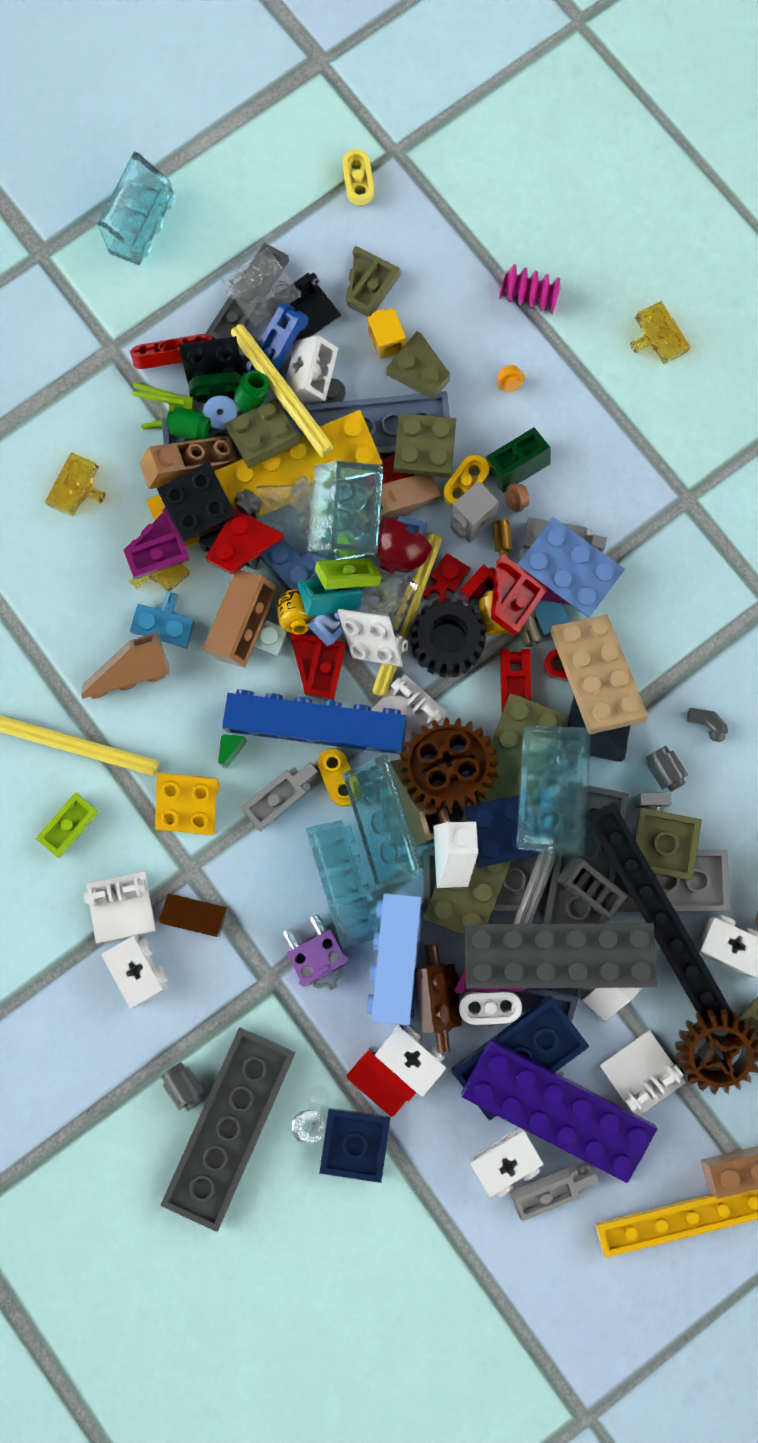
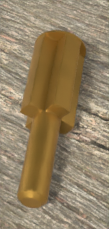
[492,520,512,558]

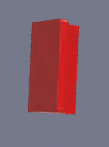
[346,1048,416,1117]

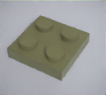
[224,398,301,469]
[394,413,457,477]
[634,808,702,880]

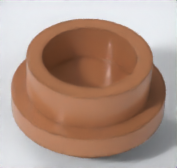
[504,483,530,513]

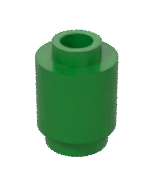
[234,371,269,412]
[166,406,211,440]

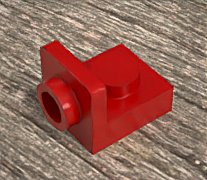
[459,564,496,605]

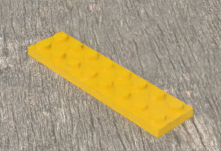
[146,410,383,548]

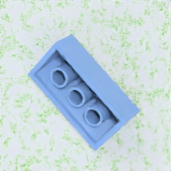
[367,893,424,1025]

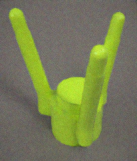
[132,382,194,429]

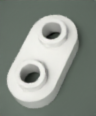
[459,991,522,1025]

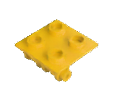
[155,772,220,835]

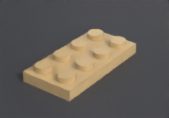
[550,614,649,735]

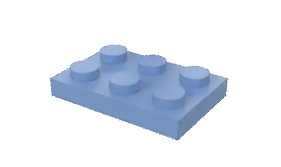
[518,517,625,618]

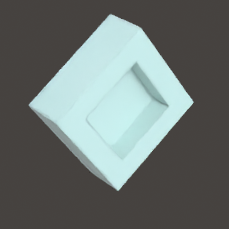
[254,620,289,658]

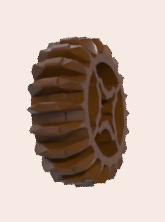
[675,1008,758,1095]

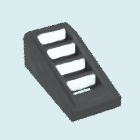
[556,856,628,921]

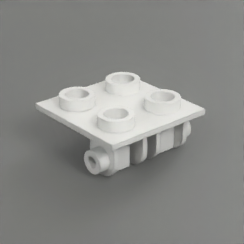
[338,609,409,666]
[371,674,448,752]
[84,871,156,944]
[599,1030,686,1116]

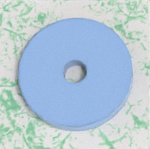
[203,396,238,430]

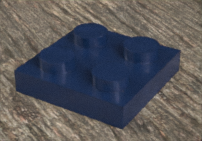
[464,794,539,868]
[319,1107,390,1183]

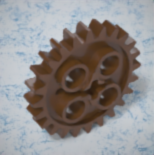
[399,717,499,814]

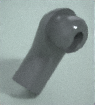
[687,708,728,742]

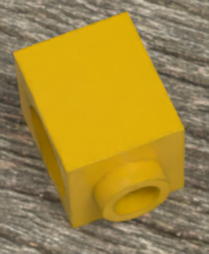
[367,308,406,359]

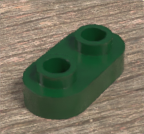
[189,372,243,403]

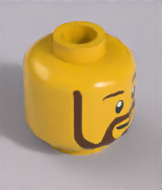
[276,589,315,635]

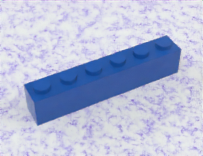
[222,689,406,755]

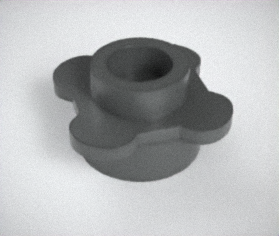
[234,489,263,518]

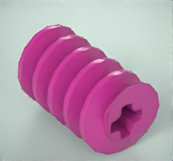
[499,264,561,315]

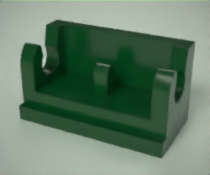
[486,427,551,493]

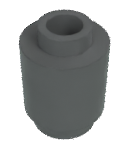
[646,745,688,792]
[161,1062,205,1112]

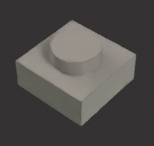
[635,793,672,812]

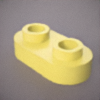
[342,149,374,206]

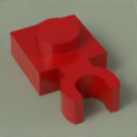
[423,552,471,602]

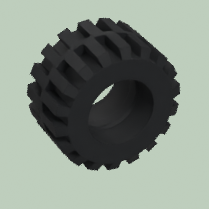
[411,598,486,678]

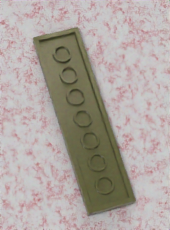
[423,693,566,935]

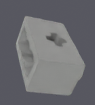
[450,481,499,543]

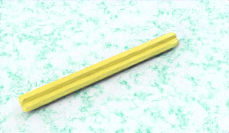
[231,324,333,457]
[372,533,442,697]
[0,715,159,776]

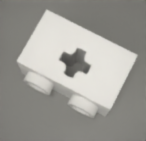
[285,335,339,405]
[696,915,758,978]
[100,935,168,1009]
[375,1024,447,1097]
[468,1127,544,1198]

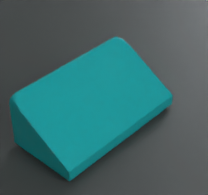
[298,578,364,617]

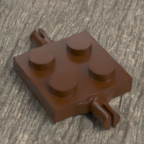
[415,944,462,1053]

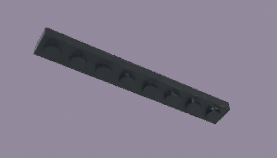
[586,801,733,1018]

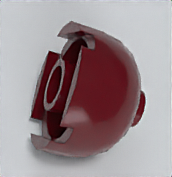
[372,517,432,574]

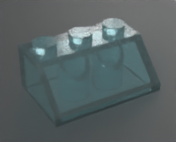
[97,151,175,265]
[308,461,383,560]

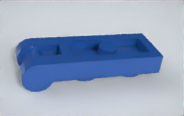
[243,302,309,373]

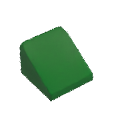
[218,734,247,768]

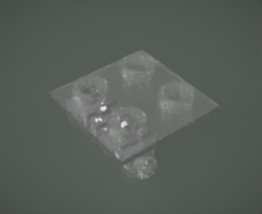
[221,247,301,328]
[256,476,324,539]

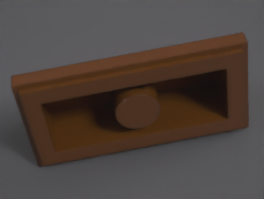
[158,894,227,937]

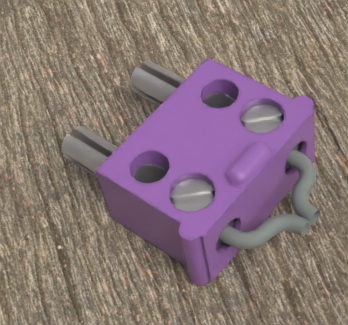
[283,914,350,991]

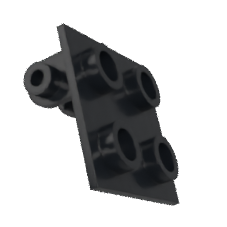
[263,272,341,344]
[178,336,244,387]
[156,461,236,542]

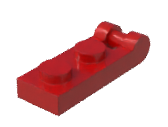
[499,649,531,715]

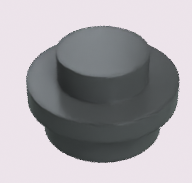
[321,378,346,403]

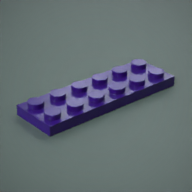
[461,1039,658,1184]

